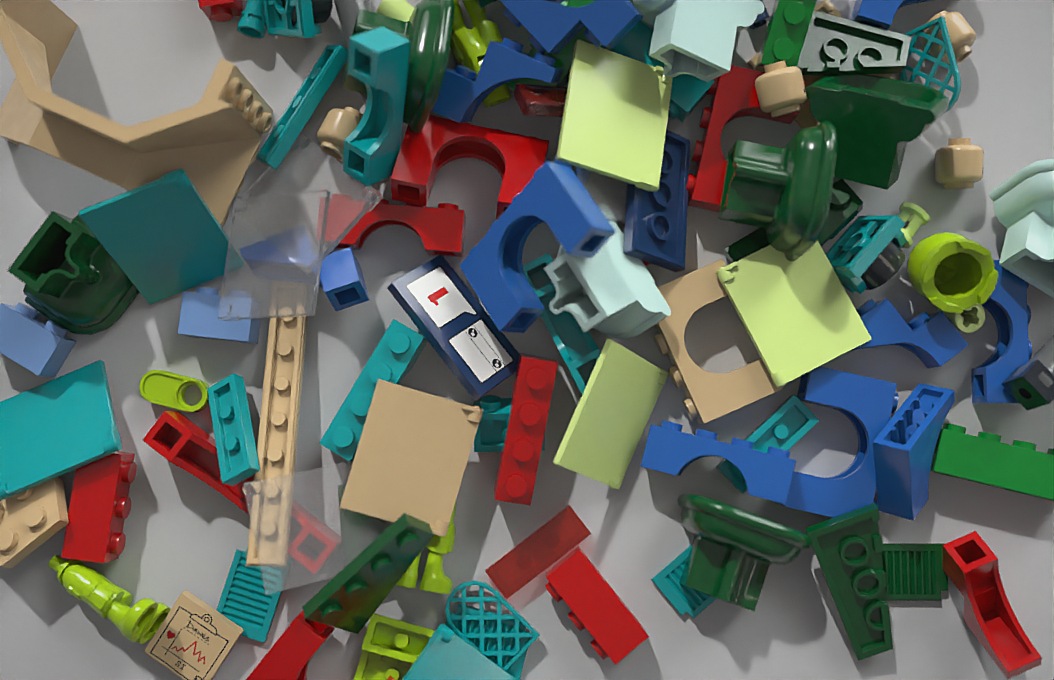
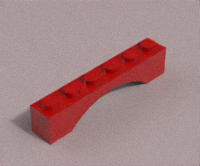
[142,411,342,574]

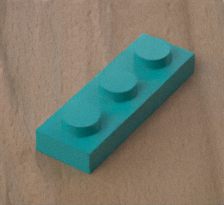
[207,373,260,486]
[716,394,820,494]

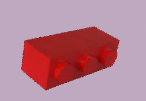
[61,451,137,563]
[545,546,649,665]

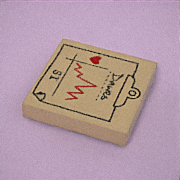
[144,590,244,680]

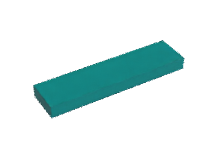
[256,45,349,170]

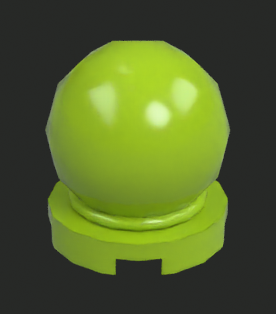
[907,232,998,313]

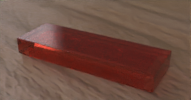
[485,505,591,600]

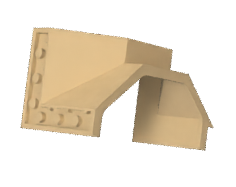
[0,0,273,226]

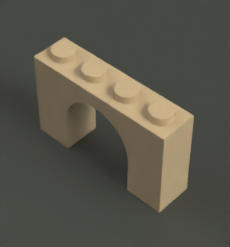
[654,259,783,424]

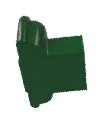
[342,0,454,133]
[805,74,949,190]
[718,121,838,261]
[7,202,139,335]
[677,494,812,612]

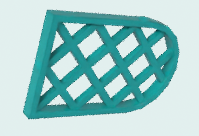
[900,17,961,115]
[445,580,540,671]

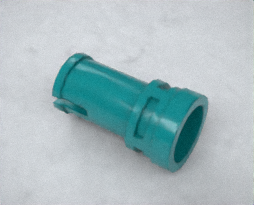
[237,0,266,38]

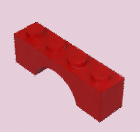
[319,195,466,257]
[494,353,558,506]

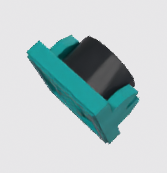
[263,0,333,38]
[825,215,907,294]

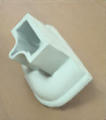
[632,0,764,82]
[989,159,1054,298]
[544,205,671,339]

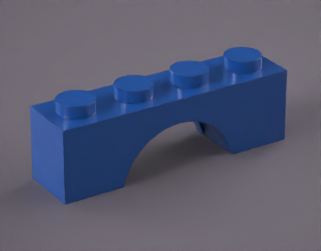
[971,260,1033,404]
[641,420,796,504]

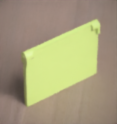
[556,39,673,192]
[715,240,872,387]
[553,338,669,490]

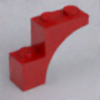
[943,531,1042,679]

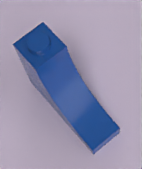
[873,383,955,521]

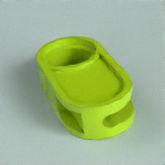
[139,370,210,412]

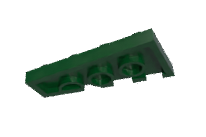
[724,179,864,263]
[805,503,893,661]
[302,513,434,634]

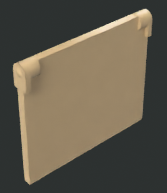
[340,379,484,536]

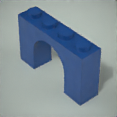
[460,161,616,333]
[775,366,899,518]

